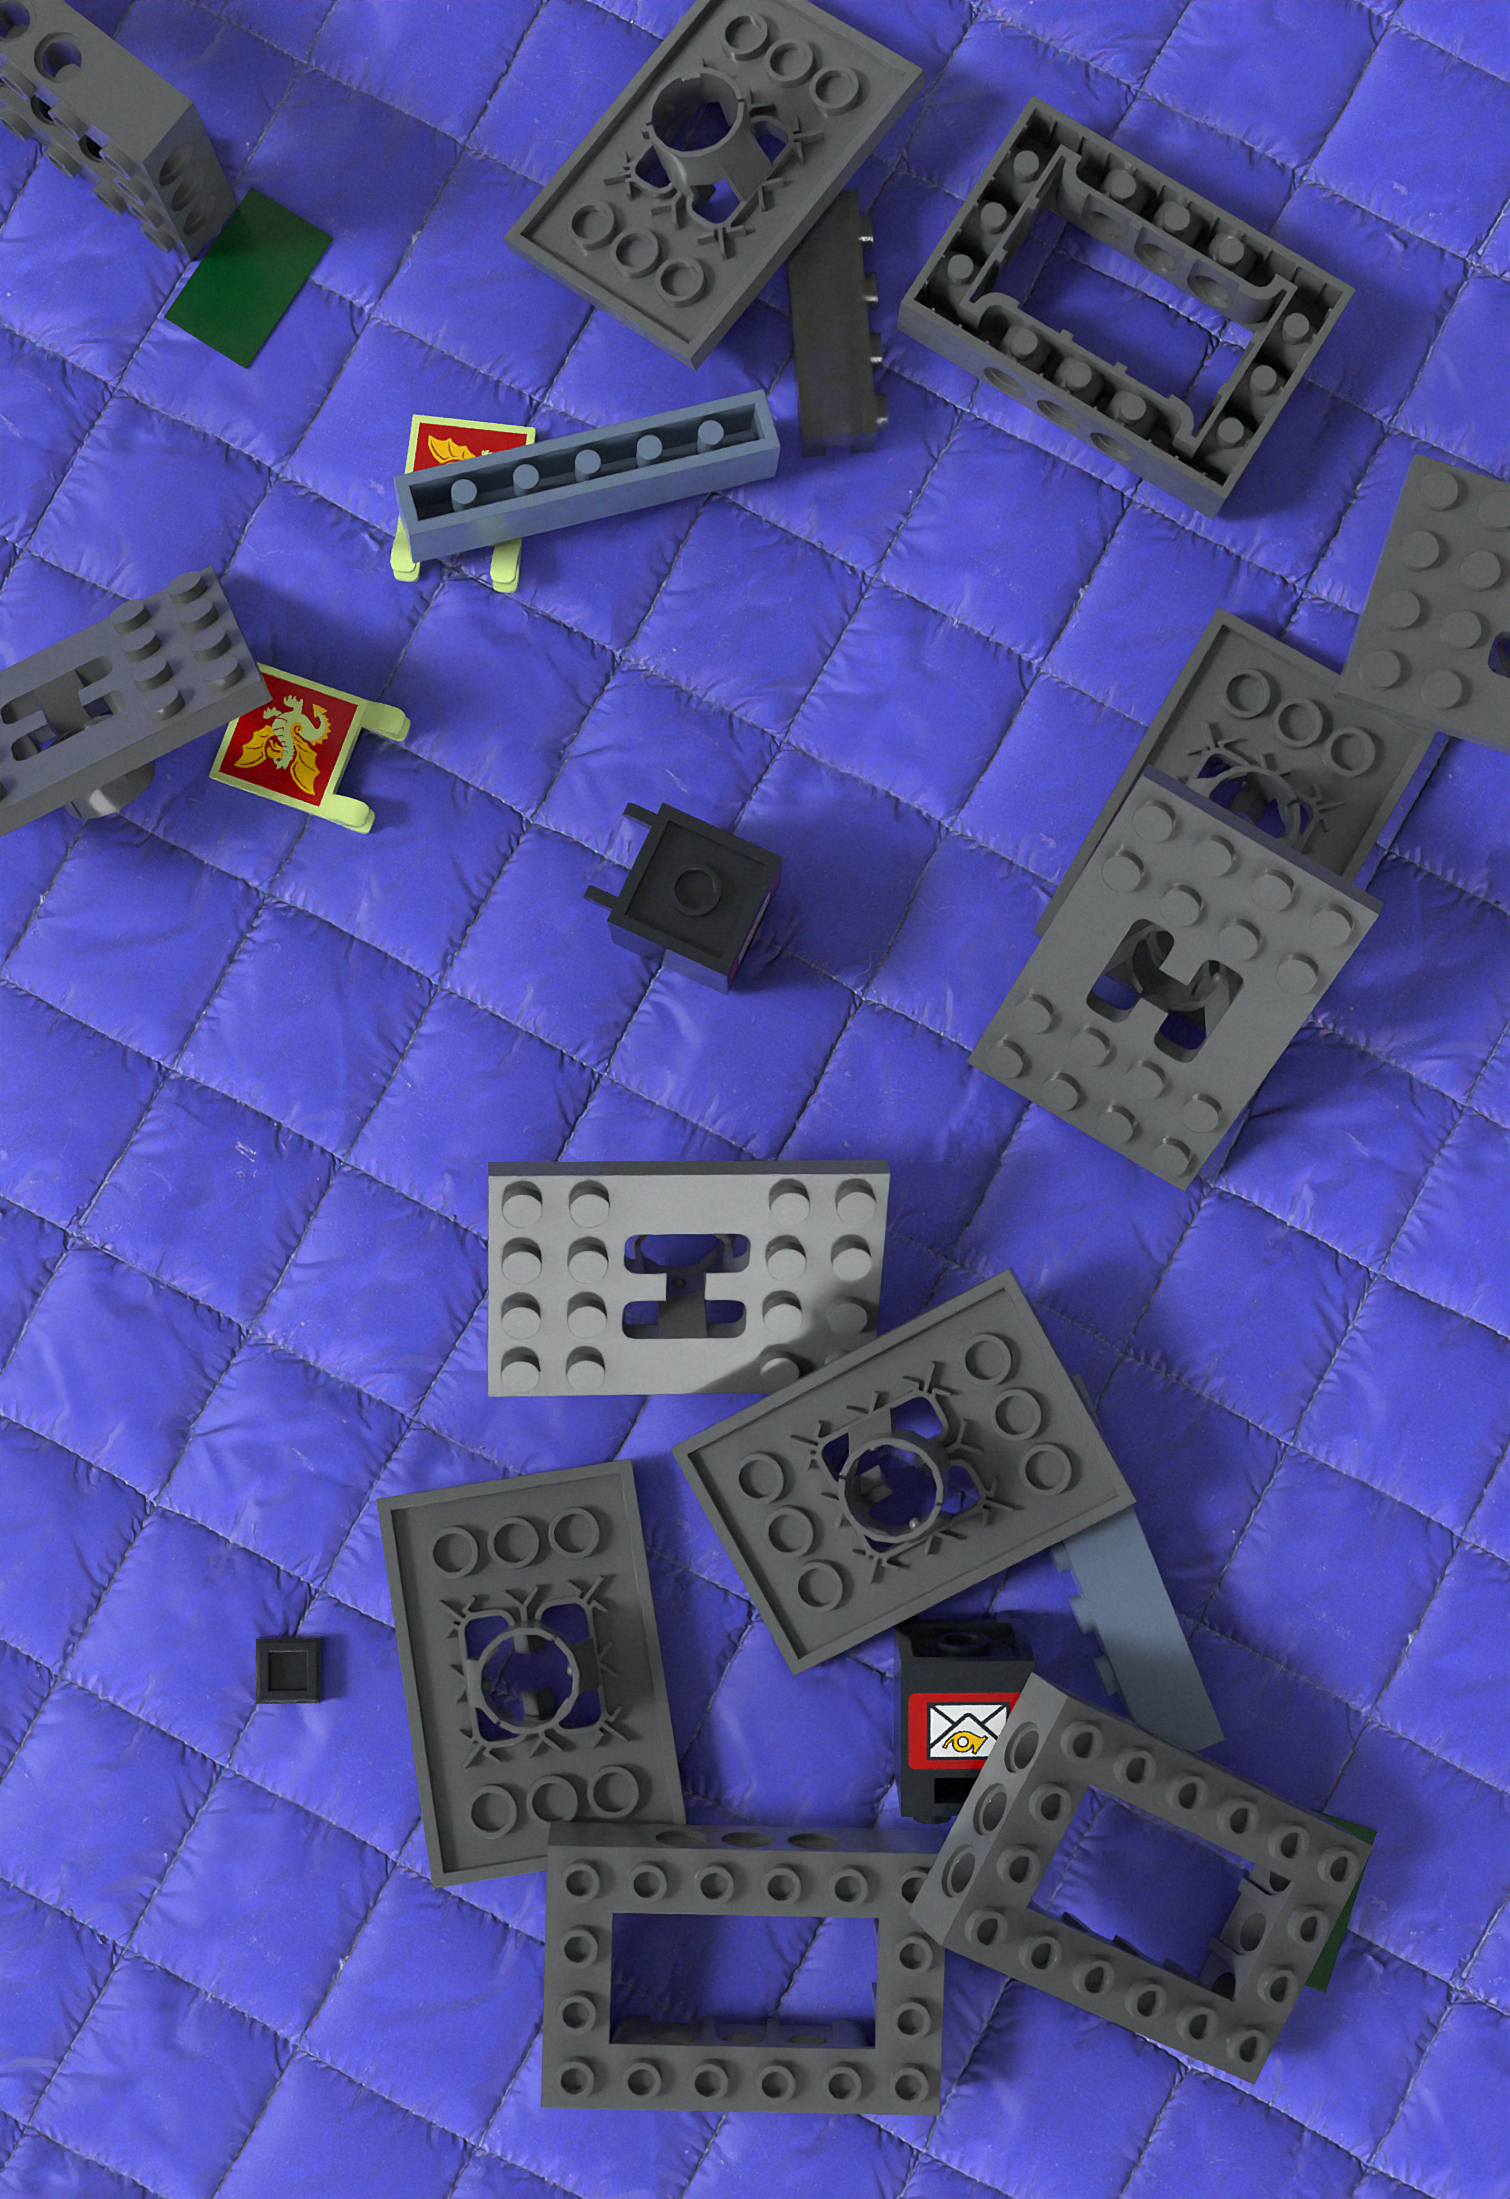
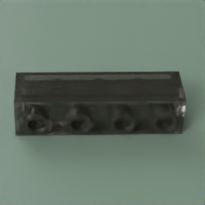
[785,189,888,458]

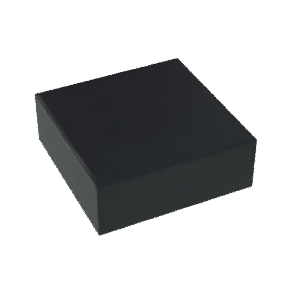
[256,1636,324,1704]

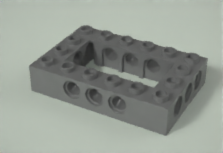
[0,0,238,261]
[897,95,1356,521]
[907,1672,1374,2085]
[541,1822,945,2116]

